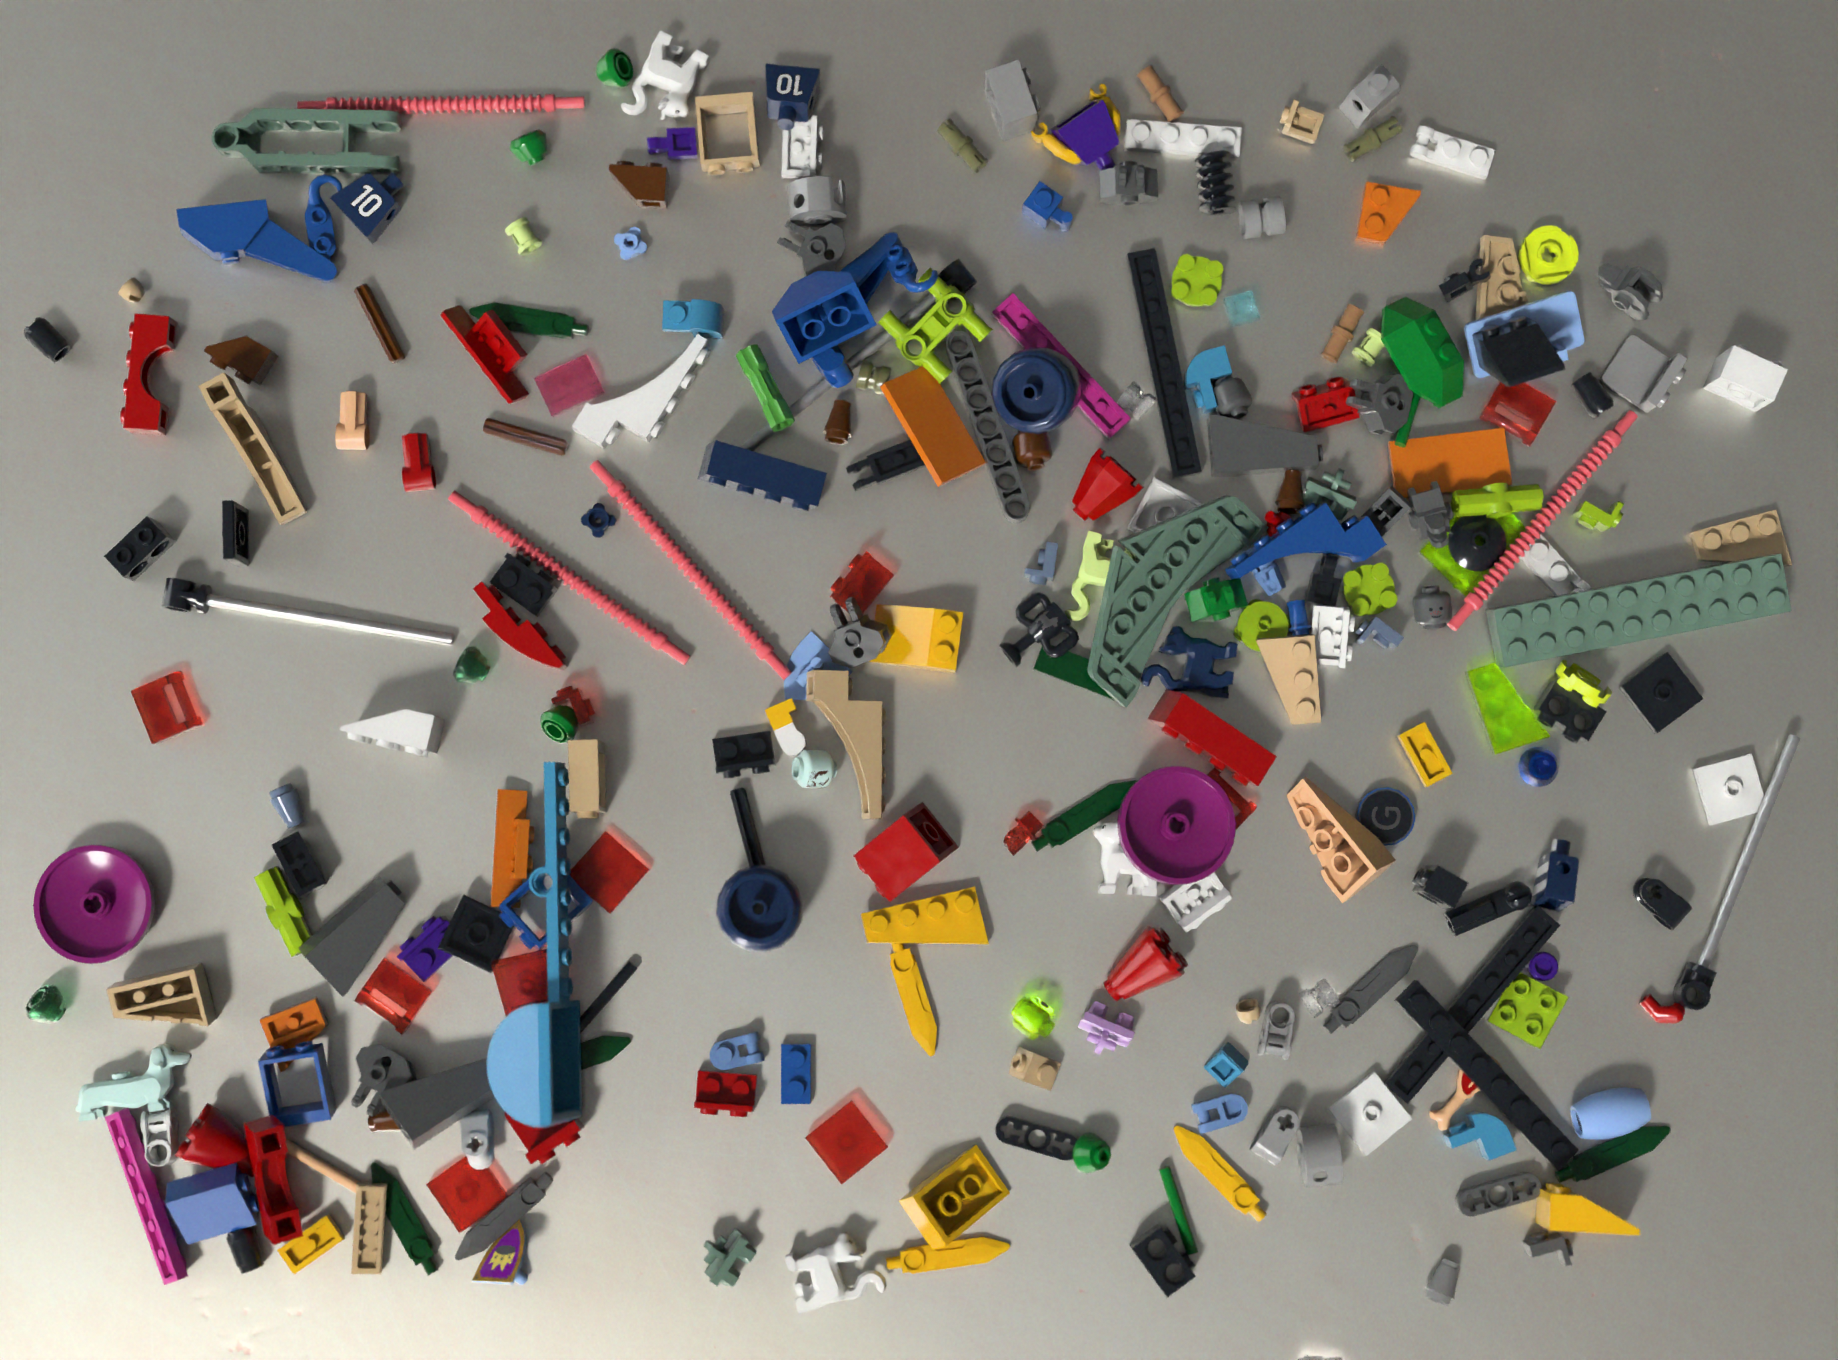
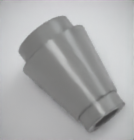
[1425,1258,1460,1306]

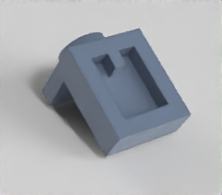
[1024,542,1058,585]
[1354,617,1404,649]

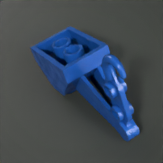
[176,174,343,283]
[772,232,938,364]

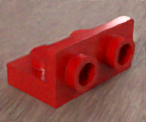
[1291,377,1360,433]
[694,1070,757,1117]

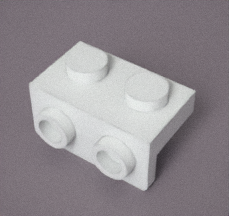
[781,115,823,179]
[1311,604,1355,668]
[1159,873,1233,932]

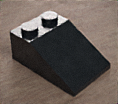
[1472,316,1565,387]

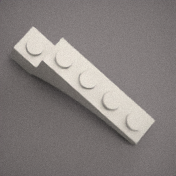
[572,334,710,449]

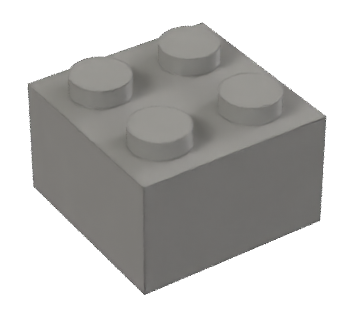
[984,60,1040,141]

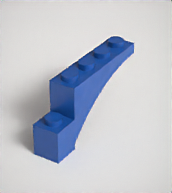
[1225,502,1387,579]

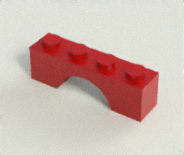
[120,314,177,436]
[244,1115,303,1245]

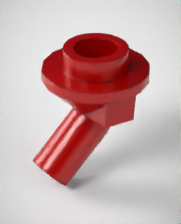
[1265,511,1293,537]

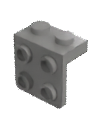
[1601,335,1688,413]

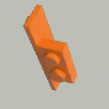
[490,789,534,908]

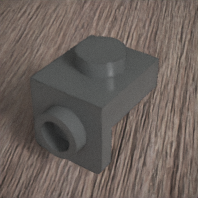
[1523,1231,1573,1266]

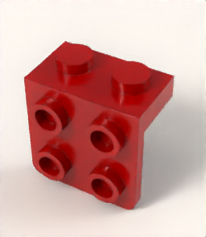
[505,1112,585,1165]

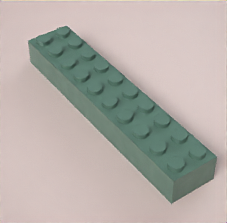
[1485,554,1792,667]

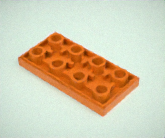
[880,366,986,487]
[1388,427,1512,499]

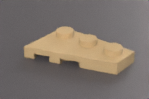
[1256,634,1321,725]

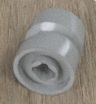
[1238,196,1286,239]

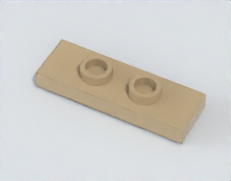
[351,1183,387,1274]

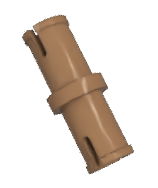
[1137,65,1184,122]
[1321,304,1364,364]

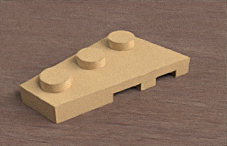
[1475,235,1528,320]
[1690,510,1792,566]

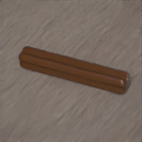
[354,284,405,364]
[483,418,568,456]

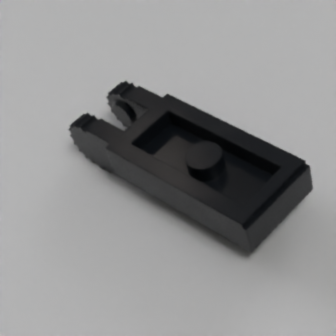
[846,440,926,491]

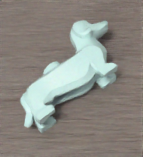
[75,1043,192,1122]

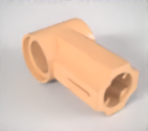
[335,391,370,450]

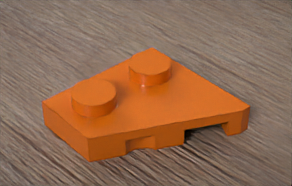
[1356,182,1421,245]
[260,997,328,1072]

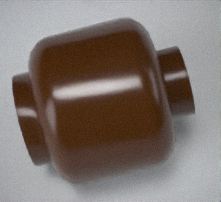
[1012,430,1052,471]

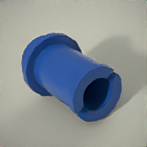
[1287,600,1312,636]

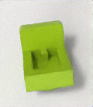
[1572,501,1624,532]

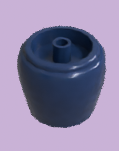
[992,347,1082,434]
[716,865,804,952]

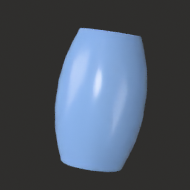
[1570,1087,1651,1140]

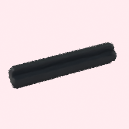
[730,787,766,867]

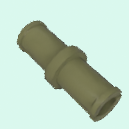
[1343,116,1402,162]
[937,119,988,173]

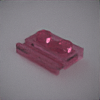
[534,354,605,418]

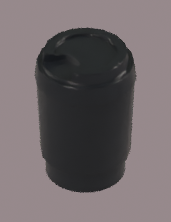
[24,317,71,362]
[1571,372,1614,419]
[226,1226,264,1274]

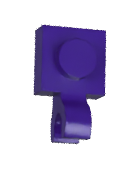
[647,127,697,160]

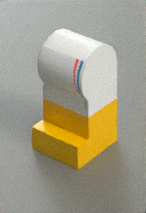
[765,698,807,756]

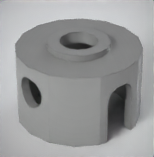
[787,176,847,227]
[1297,1124,1343,1188]

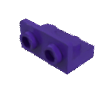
[397,916,453,982]

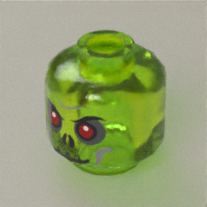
[1011,996,1056,1040]

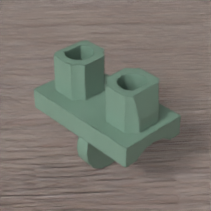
[1303,468,1357,521]
[704,1228,757,1287]

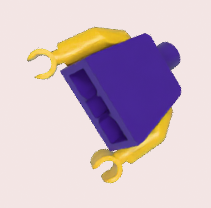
[1031,84,1121,171]

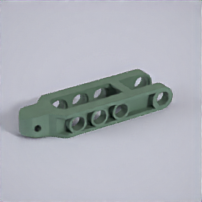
[212,108,401,175]

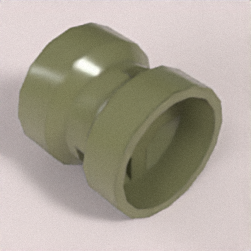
[856,360,892,396]

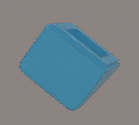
[1203,1042,1249,1088]

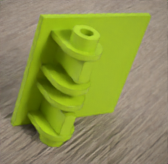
[1488,972,1569,1049]

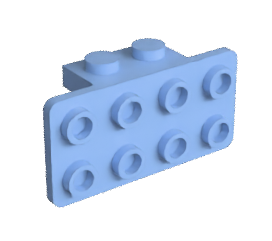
[1464,290,1585,378]

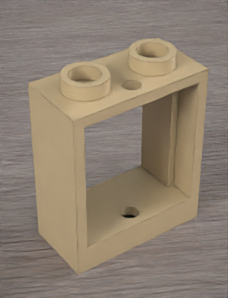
[695,92,760,175]
[568,739,606,819]

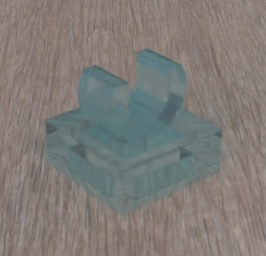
[1223,290,1260,328]

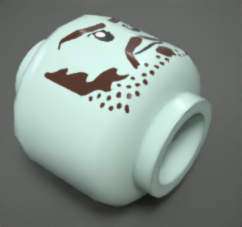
[791,750,837,788]

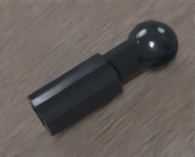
[1444,881,1532,936]

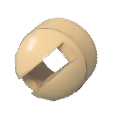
[118,277,145,303]
[1235,998,1261,1024]

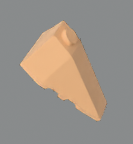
[1286,777,1396,903]

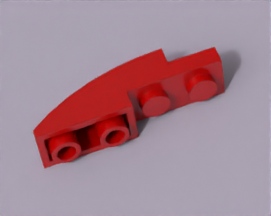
[473,581,567,671]

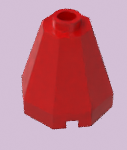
[1072,448,1144,521]

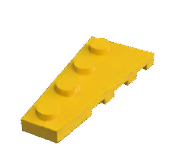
[860,887,989,945]

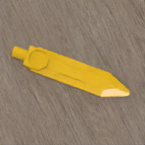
[890,943,937,1056]
[1174,1126,1267,1222]
[886,1236,1010,1274]

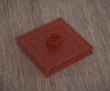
[569,831,650,914]
[491,949,548,1017]
[805,1100,888,1184]
[426,1156,509,1233]

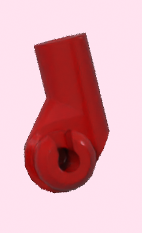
[1639,994,1685,1024]

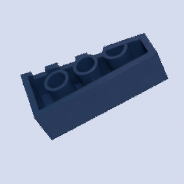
[698,440,827,512]

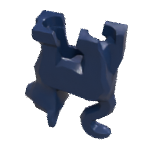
[1141,626,1238,699]

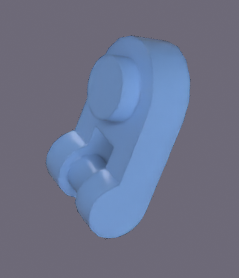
[710,1032,765,1070]
[1191,1093,1248,1134]

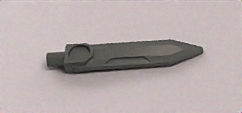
[1323,945,1418,1034]
[455,1172,553,1260]

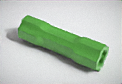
[736,344,795,432]

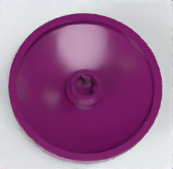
[1117,766,1236,885]
[33,845,155,964]

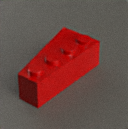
[1147,690,1277,787]

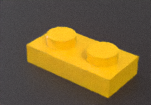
[1397,722,1453,787]
[277,1214,346,1275]

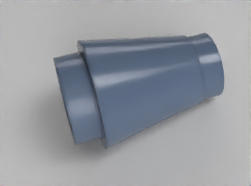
[269,783,305,829]

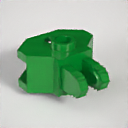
[1183,577,1248,623]

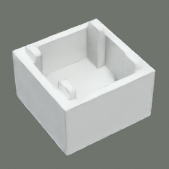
[1703,344,1788,412]

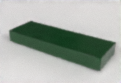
[1033,645,1115,701]

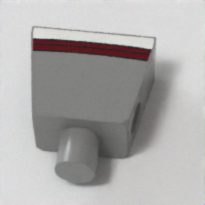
[1339,64,1401,129]

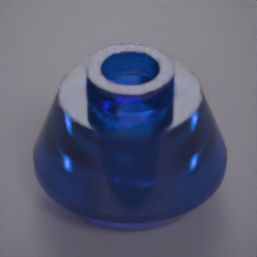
[1518,747,1559,787]

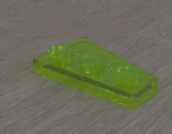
[1465,662,1551,755]

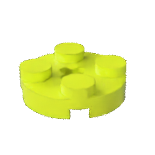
[1518,225,1579,285]
[1555,660,1612,708]

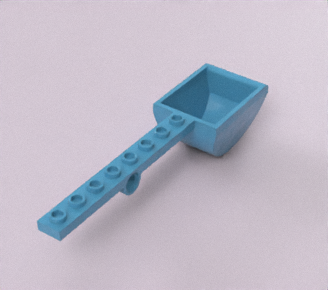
[487,762,582,1127]

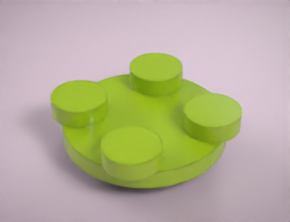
[1171,254,1223,307]
[1343,563,1397,616]
[1233,599,1290,652]

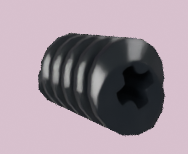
[1194,150,1236,215]

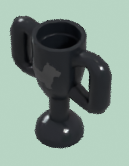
[999,592,1079,668]

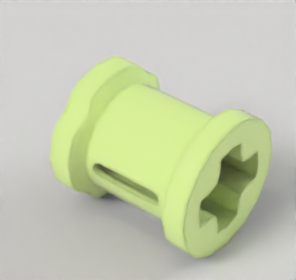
[505,217,542,256]
[1352,328,1386,367]

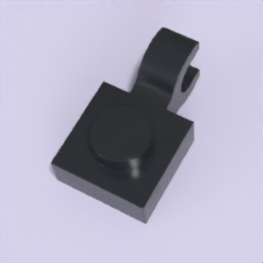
[1439,259,1491,302]
[1305,555,1342,606]

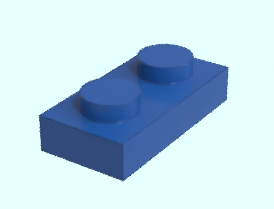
[781,1044,811,1104]

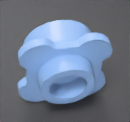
[614,227,647,260]

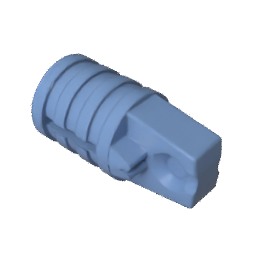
[1245,546,1286,596]

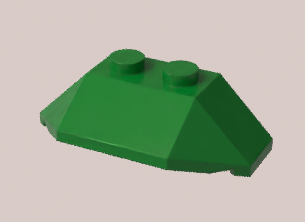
[1381,297,1464,408]

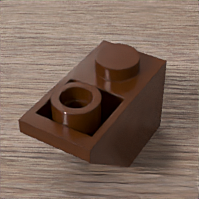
[609,161,669,209]
[204,336,278,385]

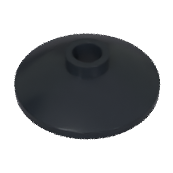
[1448,515,1506,571]

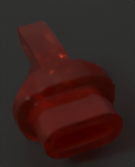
[1003,811,1044,856]

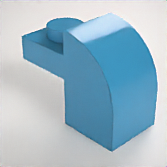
[662,299,724,339]
[1184,345,1232,415]
[1443,1111,1517,1160]

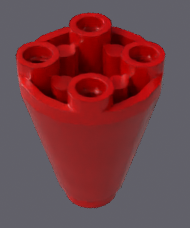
[1103,926,1188,1001]
[175,1103,253,1178]

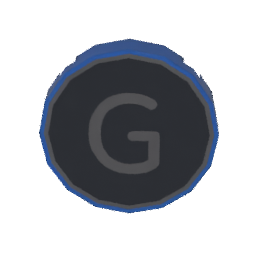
[1355,787,1415,846]

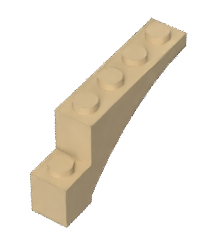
[198,372,307,525]
[806,670,886,820]

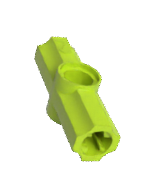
[1451,483,1544,518]
[254,866,312,957]

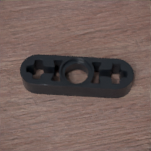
[995,1116,1077,1161]

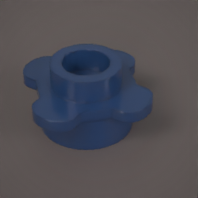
[581,503,616,538]

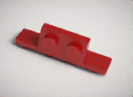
[440,305,529,404]

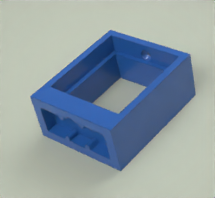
[499,864,593,952]
[258,1041,336,1127]

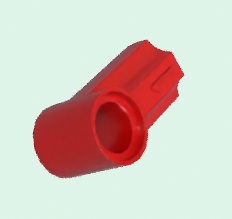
[402,433,436,492]

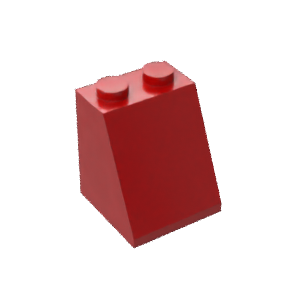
[854,802,959,902]

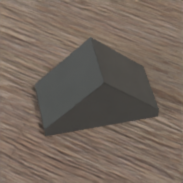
[1361,486,1413,537]

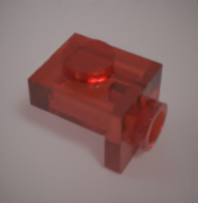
[551,686,596,727]

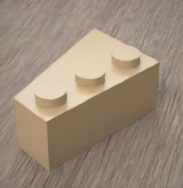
[106,962,217,1026]

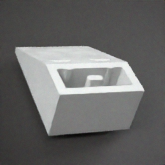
[340,709,445,757]

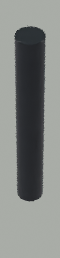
[580,961,638,1033]

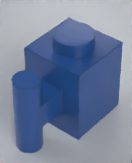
[1022,181,1073,232]

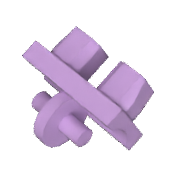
[1078,1001,1135,1055]

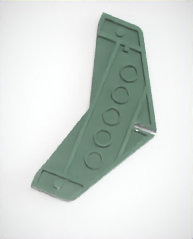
[1087,495,1269,708]

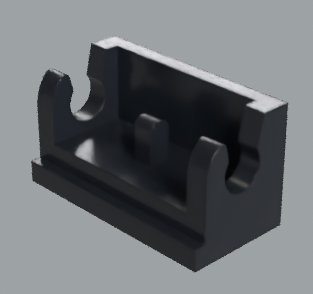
[272,831,326,900]

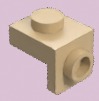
[1279,99,1324,144]
[1009,1047,1061,1091]

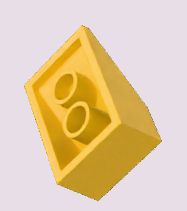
[869,604,963,673]
[899,1145,1010,1250]
[1535,1183,1640,1236]

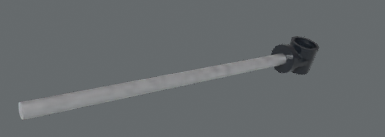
[740,259,977,451]
[161,578,454,645]
[1673,734,1800,1010]

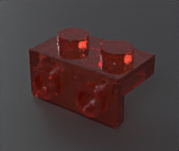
[830,551,894,614]

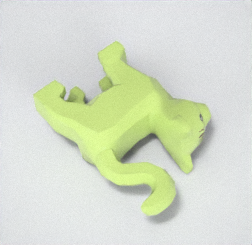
[1065,531,1135,621]

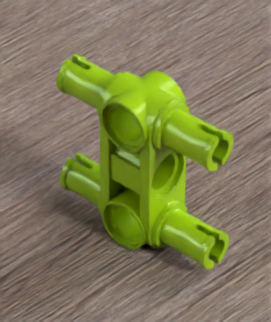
[878,268,993,384]

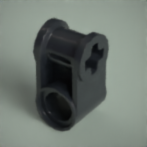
[1633,878,1692,931]

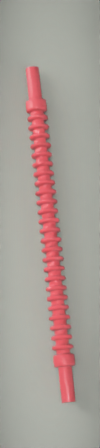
[297,94,585,114]
[1447,410,1638,631]
[590,460,792,680]
[448,491,691,665]

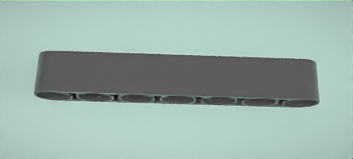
[946,330,1030,524]

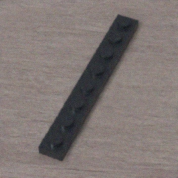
[1126,248,1202,479]
[1384,906,1560,1104]
[1394,980,1579,1171]

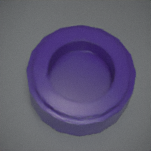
[1527,951,1558,981]

